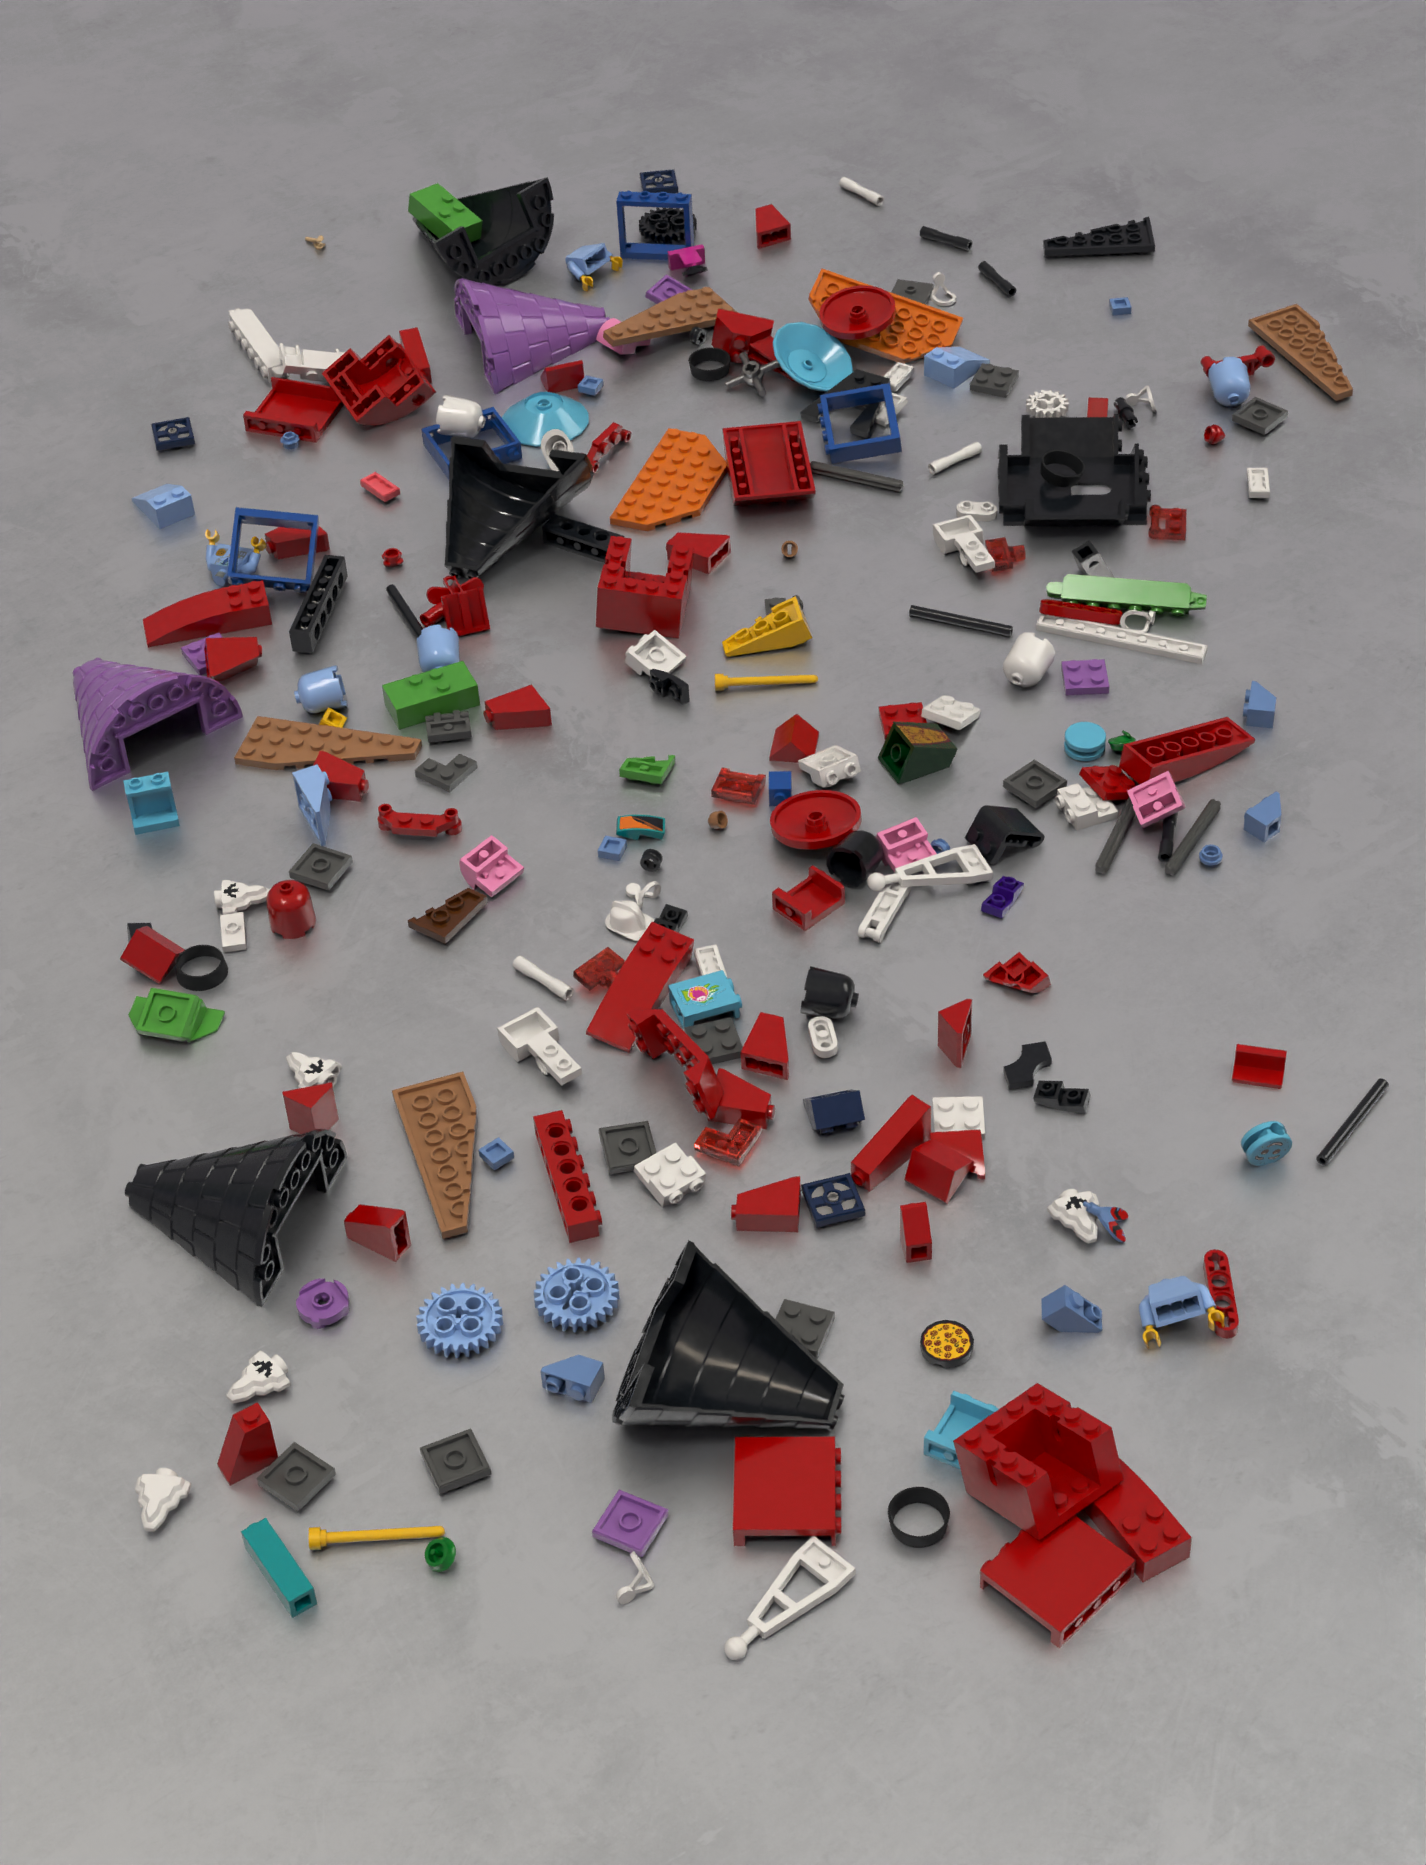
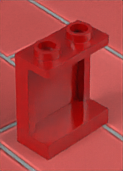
[772,865,845,931]

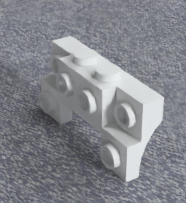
[279,343,355,382]

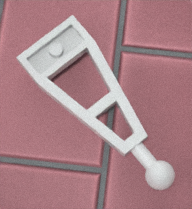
[867,844,993,891]
[724,1536,856,1660]

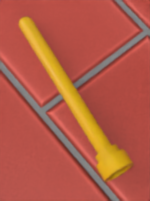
[715,674,818,691]
[309,1526,445,1550]

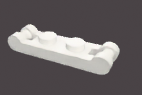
[858,883,911,943]

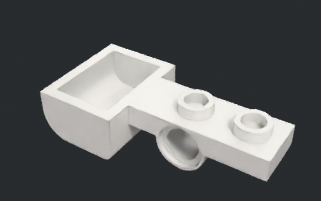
[933,514,995,573]
[497,1007,582,1086]

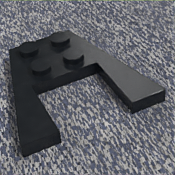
[800,369,891,438]

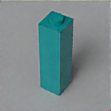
[241,1518,317,1618]

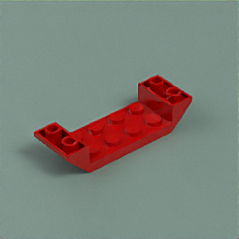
[627,1009,723,1120]

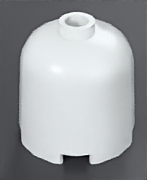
[436,395,485,438]
[1003,632,1056,688]

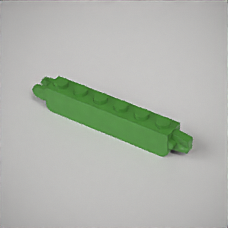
[1045,574,1207,616]

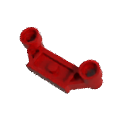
[1201,345,1275,378]
[583,422,632,473]
[377,804,462,837]

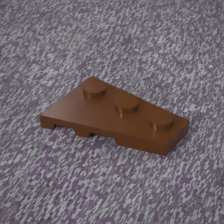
[408,888,488,944]

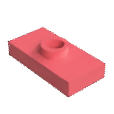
[360,472,400,502]

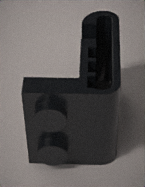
[965,805,1045,865]

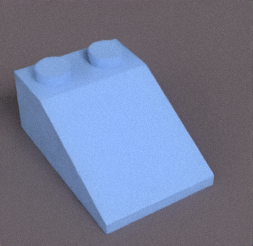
[924,347,990,388]
[132,484,195,529]
[292,764,332,846]

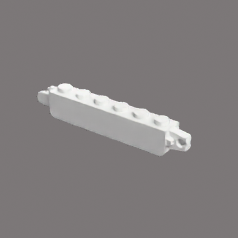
[228,308,290,384]

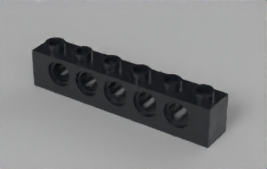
[289,555,348,653]

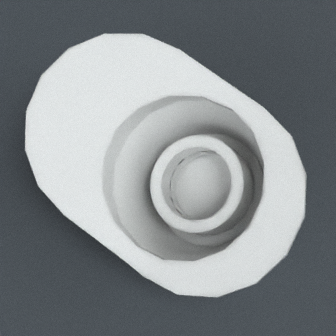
[541,429,575,471]
[605,900,654,941]

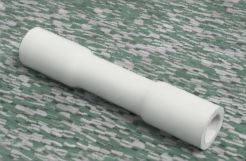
[839,177,884,206]
[928,442,982,475]
[513,956,574,1001]

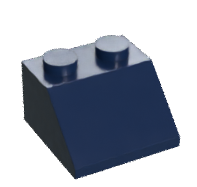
[803,1089,865,1133]

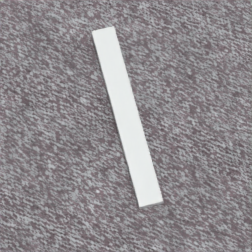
[1036,614,1208,664]

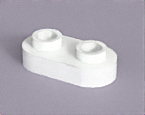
[956,501,997,521]
[808,1016,838,1058]

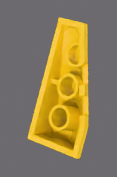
[722,596,812,657]

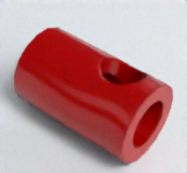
[420,602,444,627]

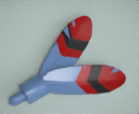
[1083,1201,1128,1243]

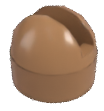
[781,541,798,558]
[708,811,728,829]

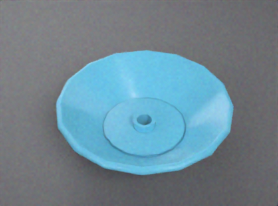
[772,322,853,392]
[502,392,589,447]

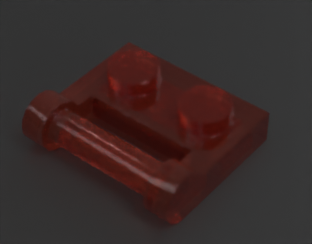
[1148,505,1187,540]
[711,767,766,805]

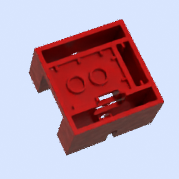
[596,536,694,639]
[953,1383,1124,1540]

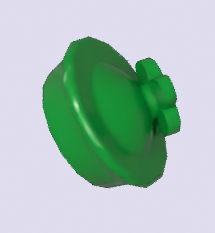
[1108,730,1136,753]
[425,1537,456,1572]

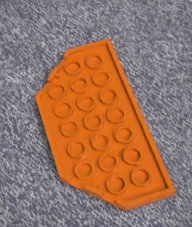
[808,269,963,364]
[610,428,727,531]

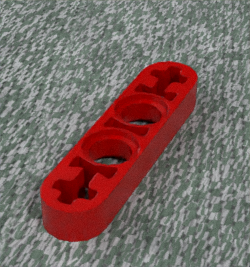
[1039,599,1123,625]
[1203,1249,1239,1339]

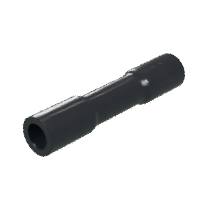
[920,226,972,251]
[978,261,1016,297]
[1158,812,1178,862]

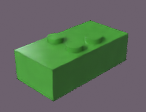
[408,183,482,242]
[382,661,480,730]

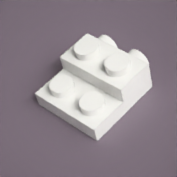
[625,630,687,676]
[798,745,861,788]
[1055,783,1118,830]
[634,1142,706,1208]

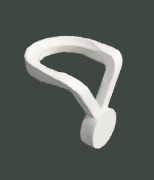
[930,272,956,306]
[1125,385,1157,413]
[1120,610,1156,633]
[625,881,661,909]
[616,1551,654,1604]

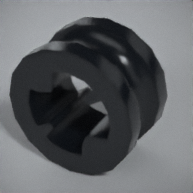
[689,326,707,346]
[640,849,663,872]

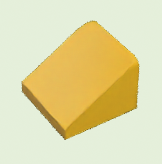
[318,707,347,728]

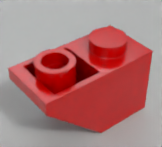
[900,1202,932,1263]

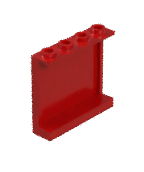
[243,377,344,443]
[733,1437,841,1546]
[980,1515,1136,1648]

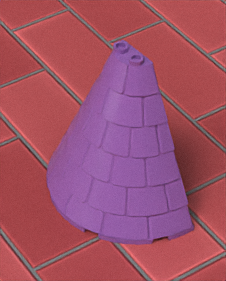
[454,278,609,394]
[73,658,243,791]

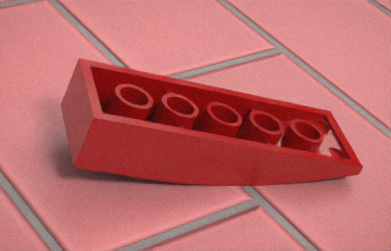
[143,580,272,647]
[1119,717,1255,784]
[586,922,694,1053]
[1083,1458,1192,1583]

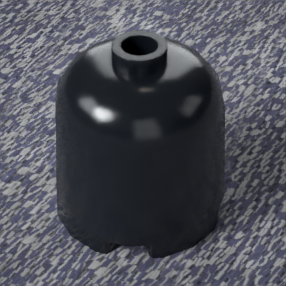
[826,830,883,887]
[800,966,859,1019]

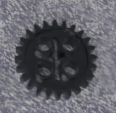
[639,207,697,244]

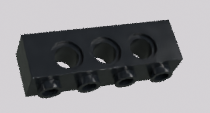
[542,514,624,563]

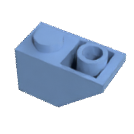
[1243,681,1276,729]
[1244,791,1282,843]
[1041,1285,1102,1333]
[540,1355,605,1403]

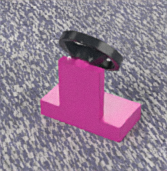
[668,244,708,276]

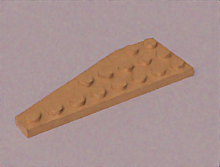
[603,287,737,347]
[1248,304,1353,401]
[234,716,422,770]
[392,1072,477,1239]

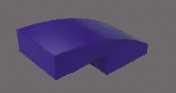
[981,876,1024,918]

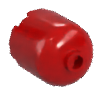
[266,880,316,939]

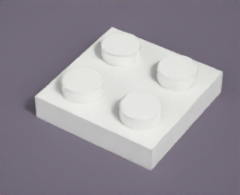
[921,696,981,730]
[932,1096,985,1140]

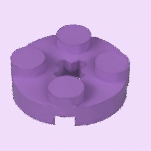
[296,1278,349,1329]

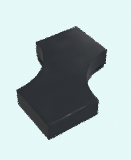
[1003,1041,1052,1090]

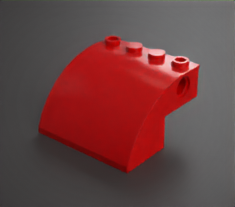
[322,335,436,425]

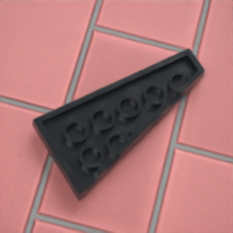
[1043,217,1155,257]

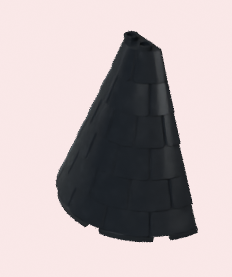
[412,177,554,285]
[445,436,593,580]
[125,1129,347,1307]
[612,1240,844,1431]

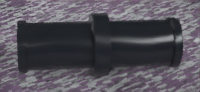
[1114,397,1138,428]

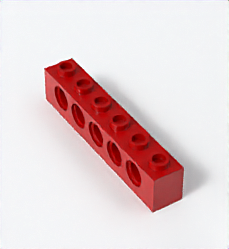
[533,1110,602,1243]

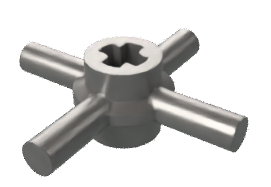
[725,352,780,396]

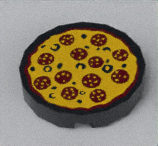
[920,1320,974,1368]

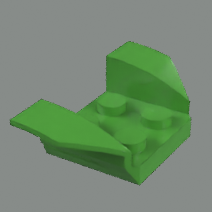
[128,988,225,1043]

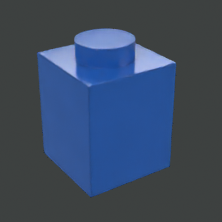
[769,771,792,806]

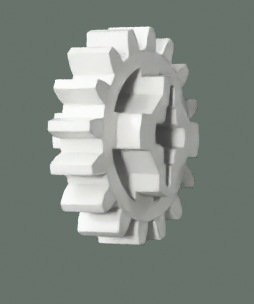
[1026,390,1069,418]

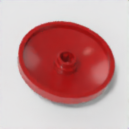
[819,285,896,340]
[770,790,862,849]

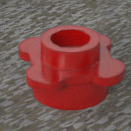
[382,548,404,567]

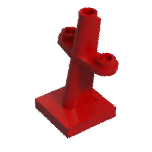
[426,576,490,636]

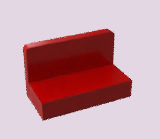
[1232,1044,1287,1089]

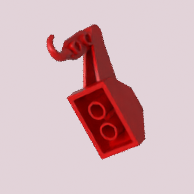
[711,308,795,381]

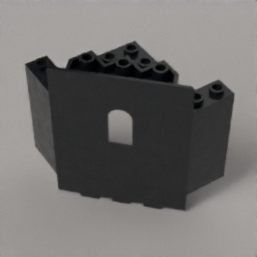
[998,414,1151,526]

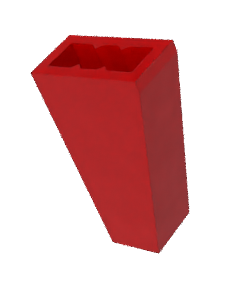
[851,1095,931,1192]

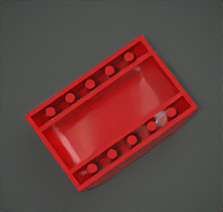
[722,421,816,506]

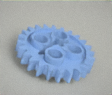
[534,1258,620,1332]
[416,1283,503,1358]

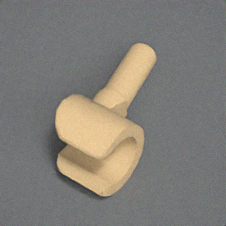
[305,236,326,250]

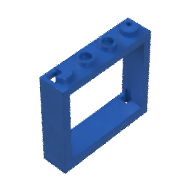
[616,190,694,260]
[817,383,902,464]
[421,407,522,479]
[227,507,319,593]

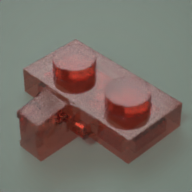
[985,537,1026,572]
[573,947,624,991]

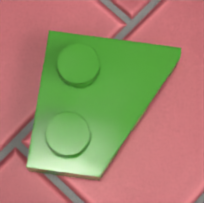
[619,755,675,784]

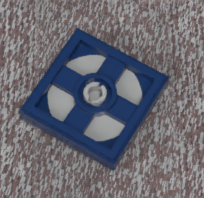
[640,169,678,193]
[151,417,195,451]
[801,1173,865,1228]

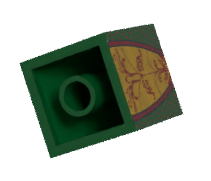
[878,722,958,784]

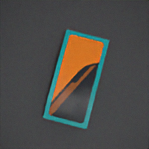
[616,815,665,840]

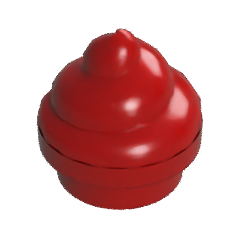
[1204,424,1225,445]

